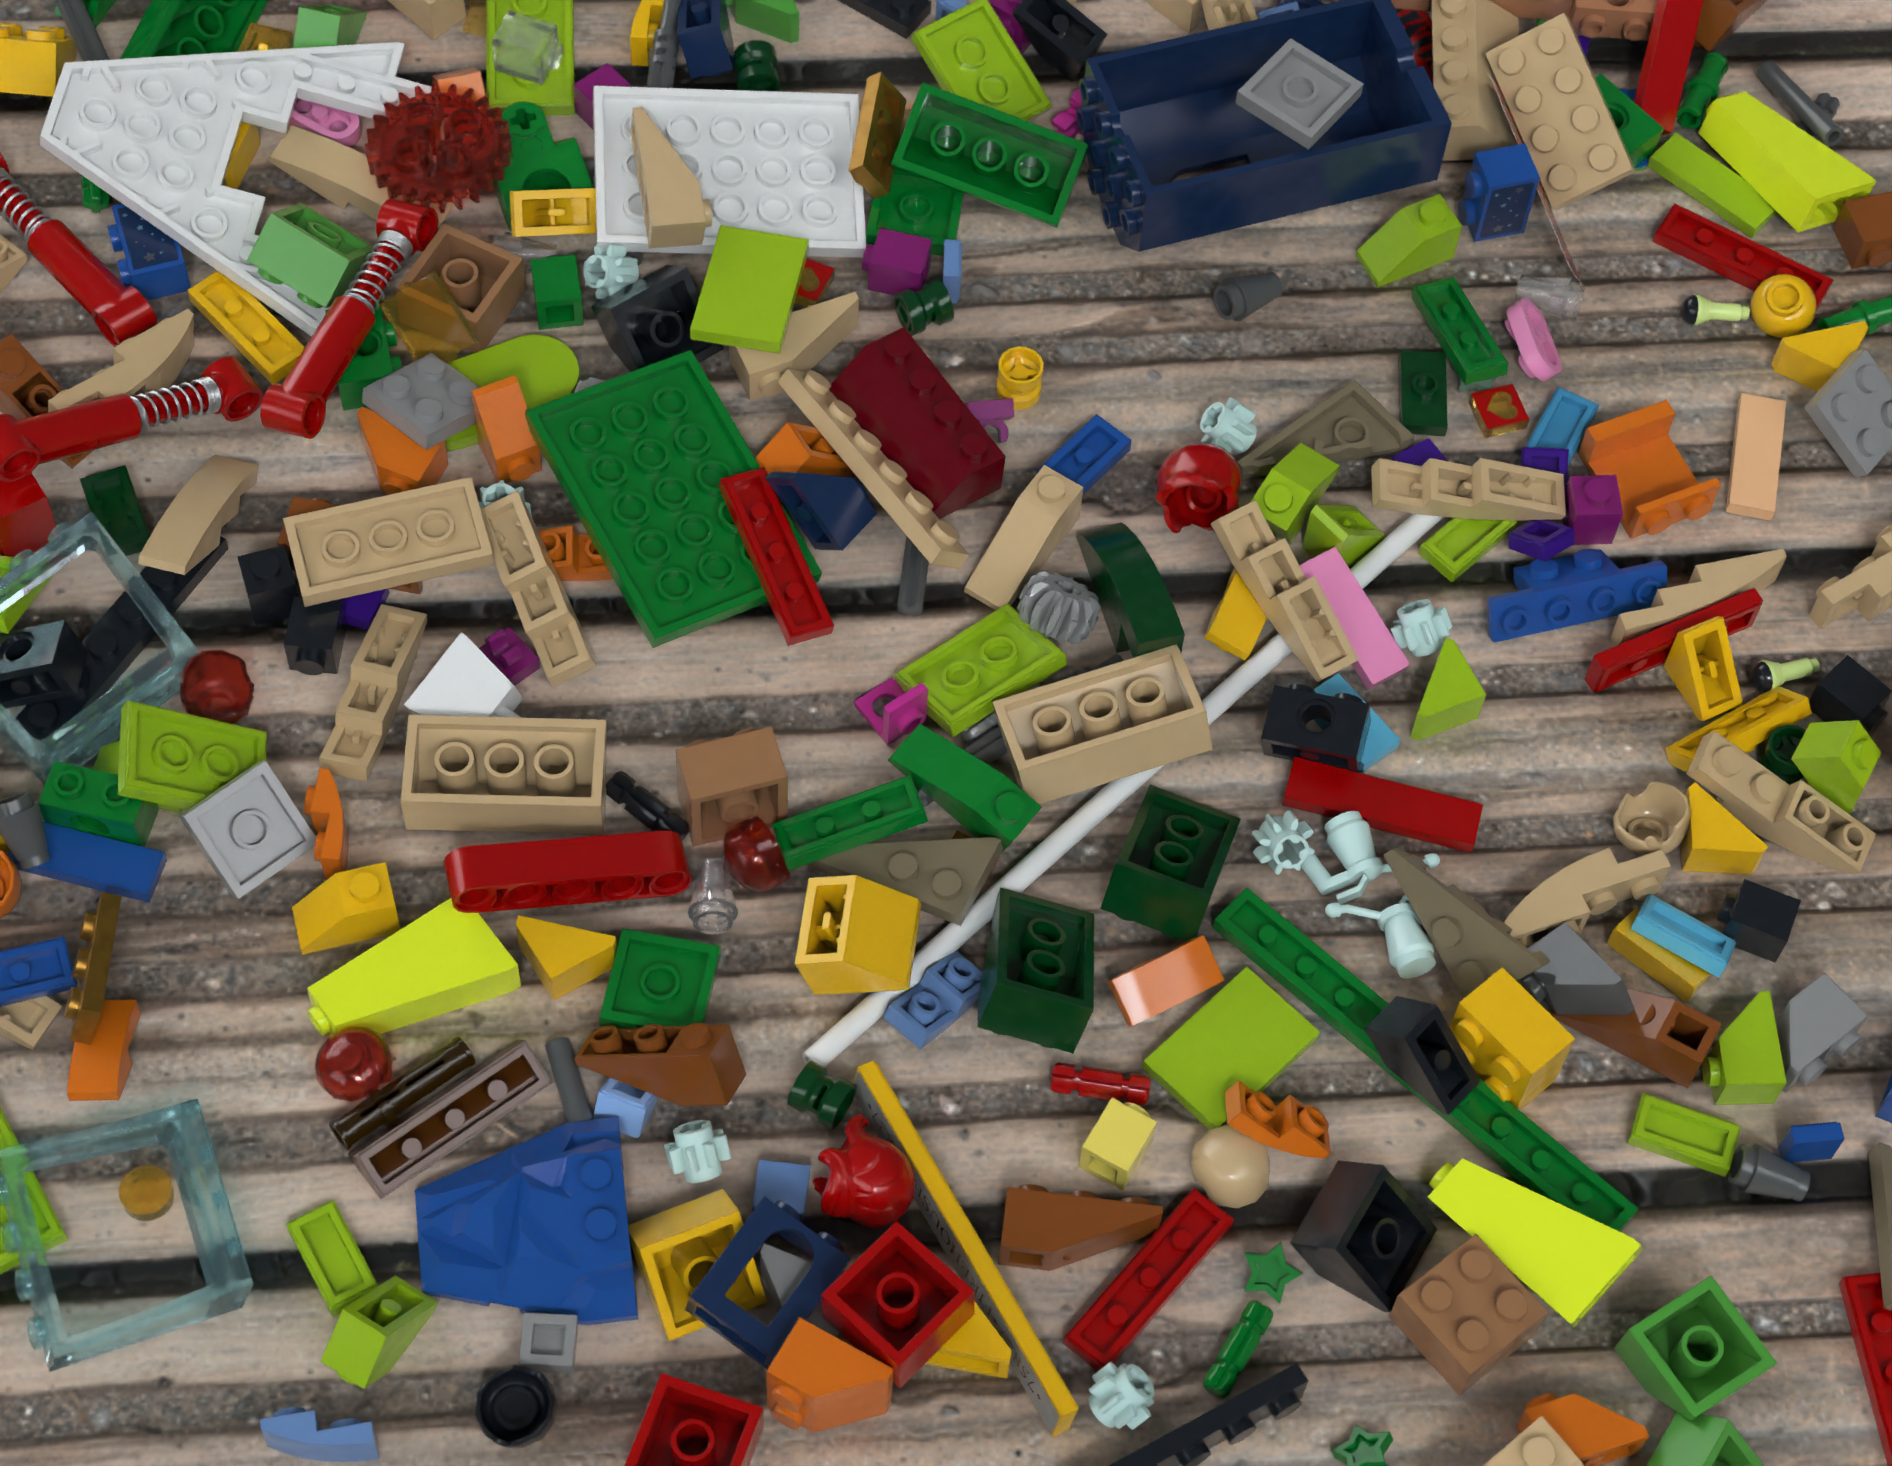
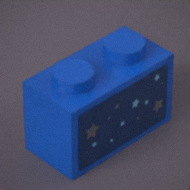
[1458,143,1540,242]
[107,204,191,301]

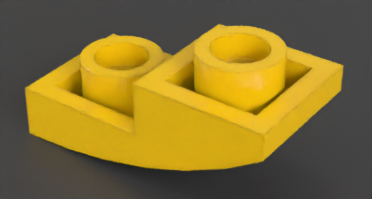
[630,0,664,67]
[1204,568,1267,661]

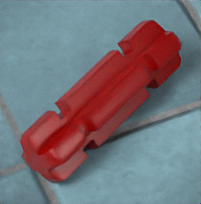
[1050,1062,1151,1105]

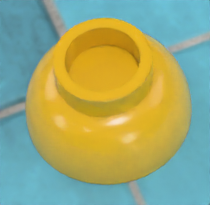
[1750,274,1816,338]

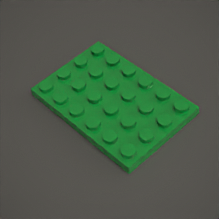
[525,350,822,648]

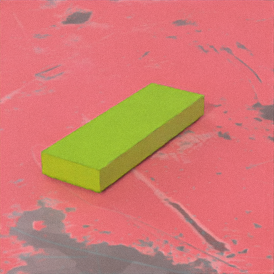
[1647,133,1778,238]

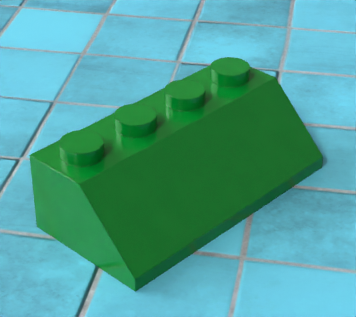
[120,0,268,59]
[891,82,1088,228]

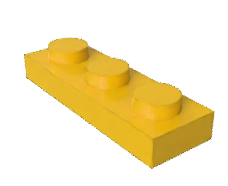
[187,271,305,385]
[1665,686,1812,772]

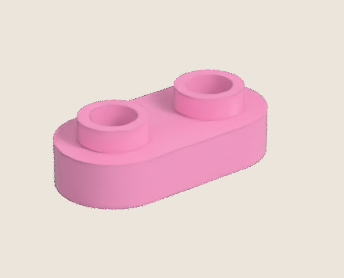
[289,98,361,147]
[1505,298,1562,382]

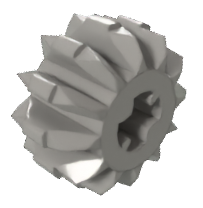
[1017,571,1101,644]

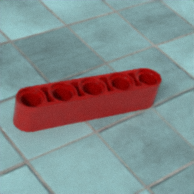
[443,831,692,913]

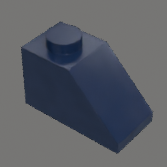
[677,0,734,79]
[765,472,877,551]

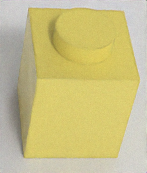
[1078,1098,1157,1191]

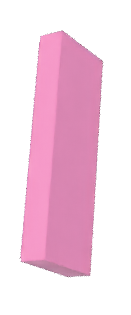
[1300,547,1411,690]

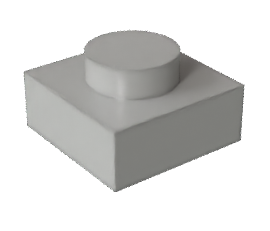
[519,1313,578,1373]

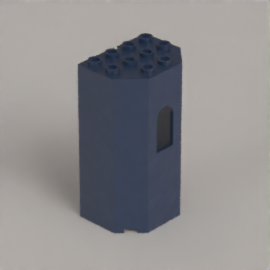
[1076,0,1452,252]

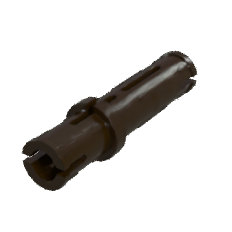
[329,1037,476,1150]

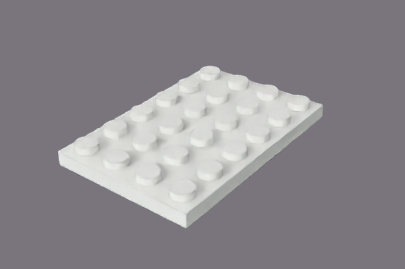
[593,86,866,258]

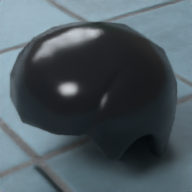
[475,1365,558,1448]

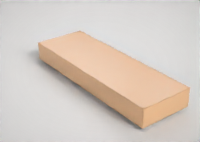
[1726,393,1786,521]

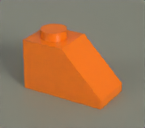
[471,375,542,484]
[357,406,448,495]
[755,422,855,495]
[1516,1393,1649,1466]

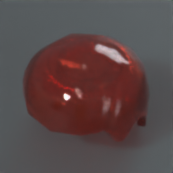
[179,650,254,724]
[723,816,791,892]
[315,1026,396,1102]

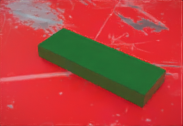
[1412,277,1508,385]
[772,775,928,871]

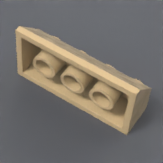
[1432,0,1523,161]
[992,644,1213,804]
[400,715,607,834]

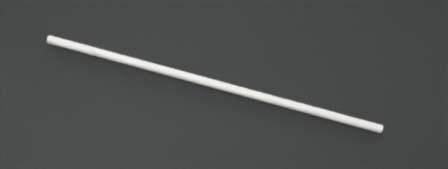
[802,514,1443,1067]

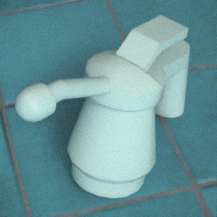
[1301,811,1440,905]
[1325,895,1436,978]

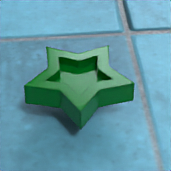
[1245,1242,1303,1304]
[1331,1424,1393,1466]

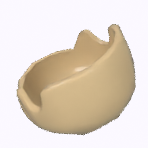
[1613,781,1691,856]
[1191,1124,1270,1208]

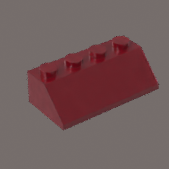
[829,327,1006,519]

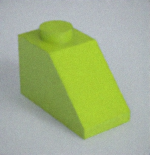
[1356,194,1462,288]
[1251,443,1341,545]
[1791,720,1882,815]
[1702,991,1786,1105]
[320,1275,438,1389]

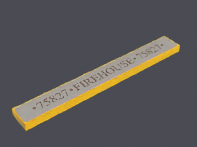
[853,1060,1079,1437]

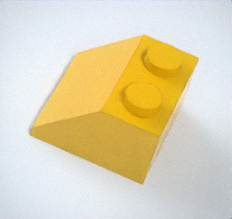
[628,1189,767,1341]

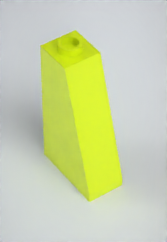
[1698,91,1876,233]
[306,898,521,1047]
[1428,1158,1643,1328]

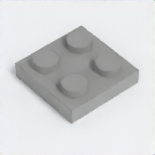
[1236,38,1364,150]
[1804,348,1892,478]
[362,352,480,450]
[179,760,316,899]

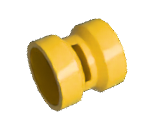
[996,346,1044,410]

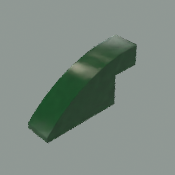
[1076,523,1185,658]

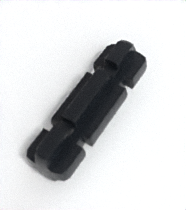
[606,771,689,840]

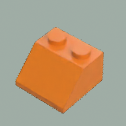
[766,1317,894,1433]

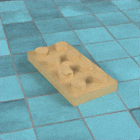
[1485,13,1636,211]
[283,477,494,607]

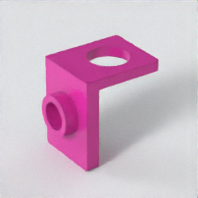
[854,678,928,745]

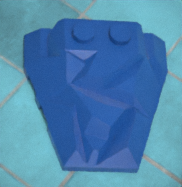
[415,1117,638,1326]

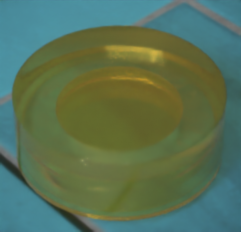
[119,1166,175,1221]

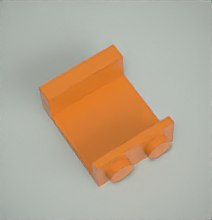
[1578,400,1721,539]

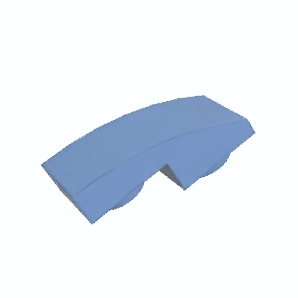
[883,951,983,1049]
[260,1407,380,1462]

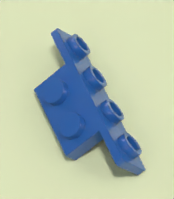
[1487,549,1667,642]

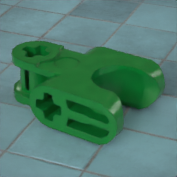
[488,102,593,232]

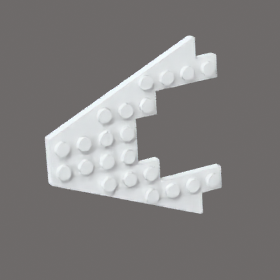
[40,42,438,337]

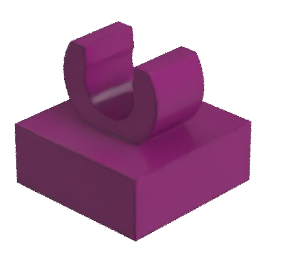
[965,398,1014,443]
[479,627,540,686]

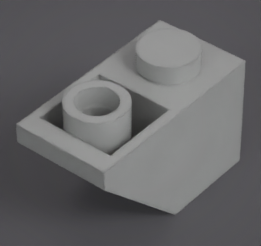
[1777,973,1868,1093]

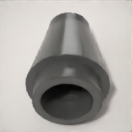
[1213,272,1282,321]
[0,791,51,870]
[1728,1143,1810,1201]

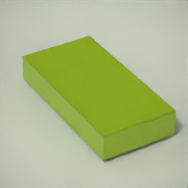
[1418,518,1517,583]
[1627,1093,1741,1177]
[286,1200,378,1317]

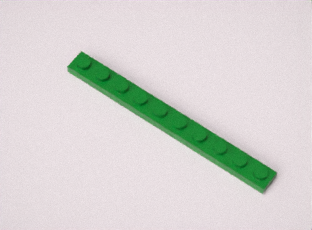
[1212,887,1639,1232]

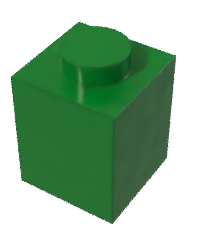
[530,254,584,330]

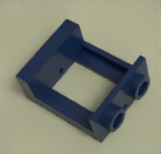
[685,1196,851,1370]

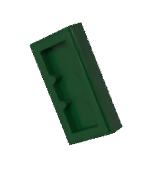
[1398,350,1448,436]
[80,465,150,562]

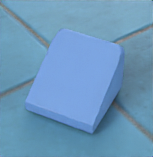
[593,1078,659,1138]

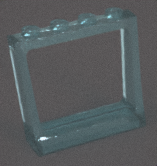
[0,512,203,785]
[0,1099,253,1372]

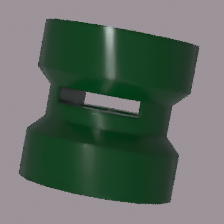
[733,40,781,92]
[894,278,954,336]
[1758,725,1806,785]
[787,1060,857,1130]

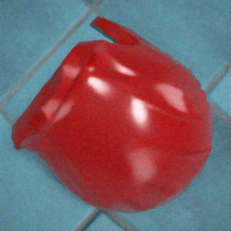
[1156,443,1241,533]
[812,1114,915,1228]

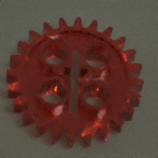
[365,83,512,213]

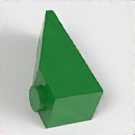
[888,724,1042,853]

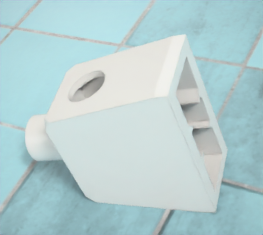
[404,632,522,718]

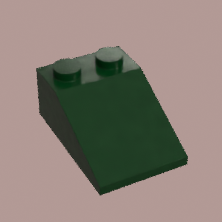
[1100,785,1241,941]
[977,887,1094,1053]

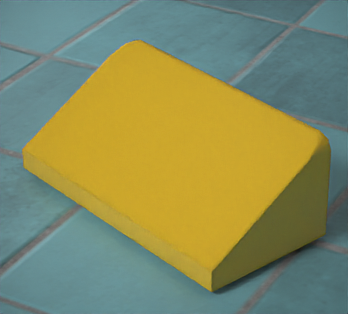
[1607,908,1712,1003]

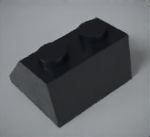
[591,265,724,372]
[1290,1160,1437,1312]

